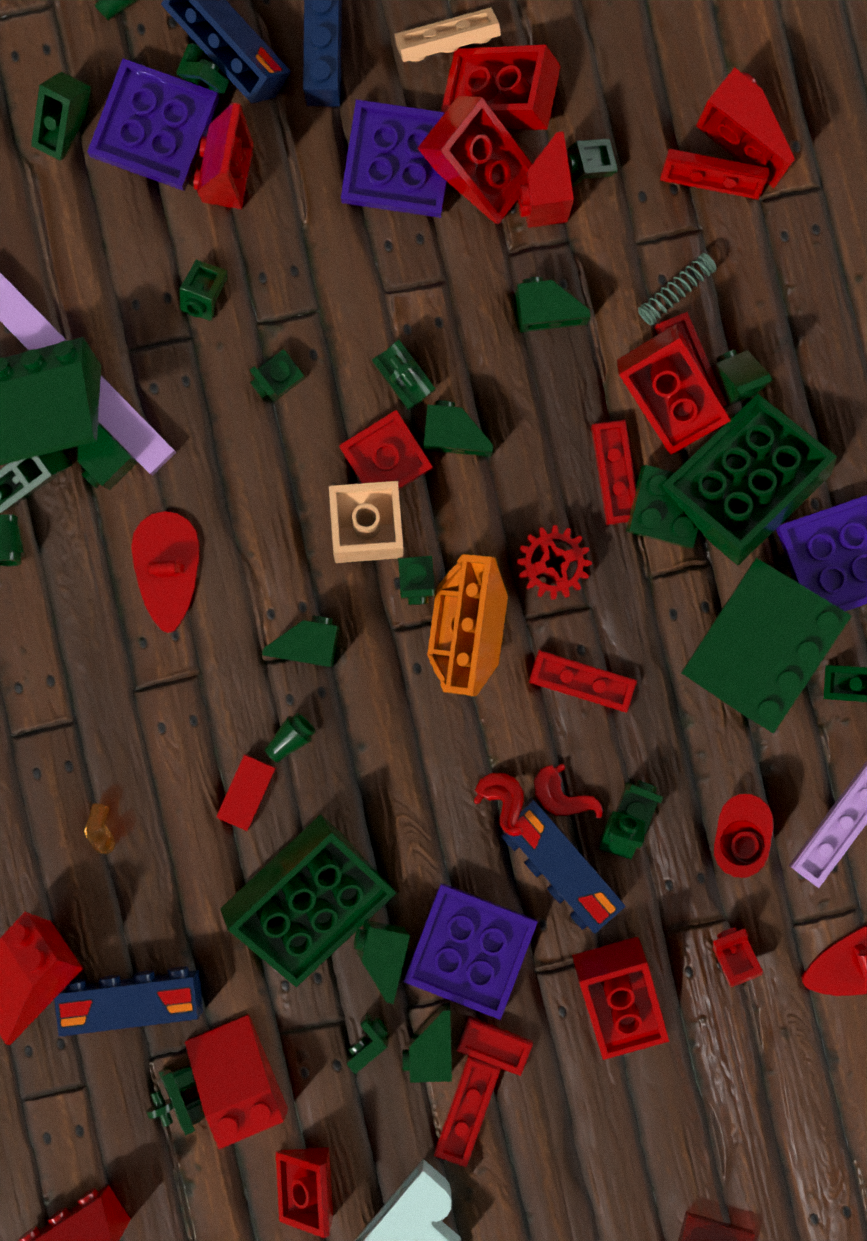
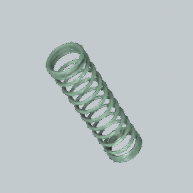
[638,253,717,325]

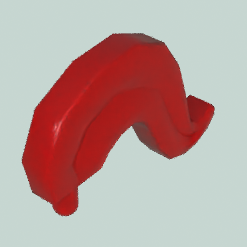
[533,764,603,818]
[474,773,524,836]

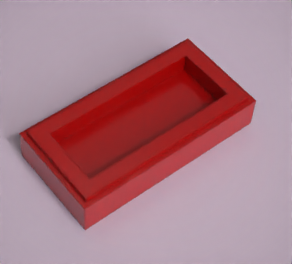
[216,754,276,831]
[456,1016,533,1076]

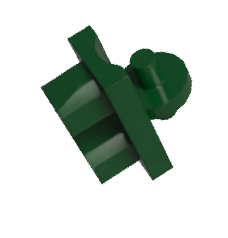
[372,340,436,411]
[146,1065,205,1136]

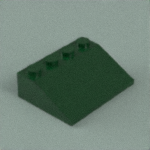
[0,337,101,465]
[663,394,837,566]
[681,557,852,734]
[220,814,397,988]

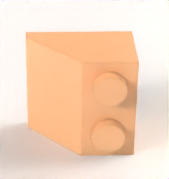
[329,481,403,563]

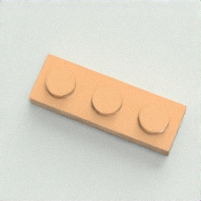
[394,8,501,62]

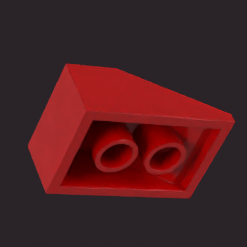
[441,45,561,130]
[696,67,795,188]
[417,96,532,224]
[194,103,254,209]
[617,324,731,455]
[0,912,83,1045]
[572,936,669,1060]
[185,1013,288,1150]

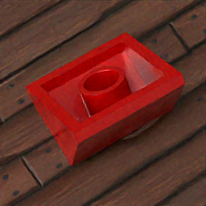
[276,1147,333,1238]

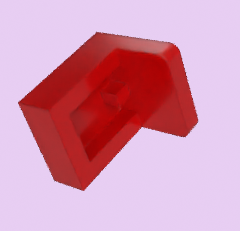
[713,928,763,988]

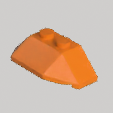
[427,554,508,696]

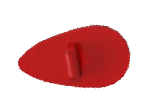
[131,511,200,633]
[802,925,867,996]

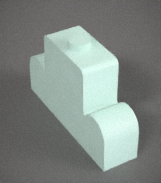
[354,1159,461,1241]

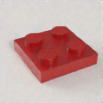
[339,410,433,490]

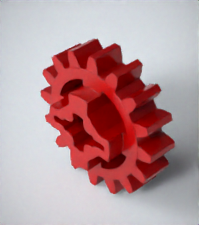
[516,525,592,600]

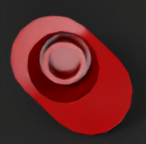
[714,794,774,878]

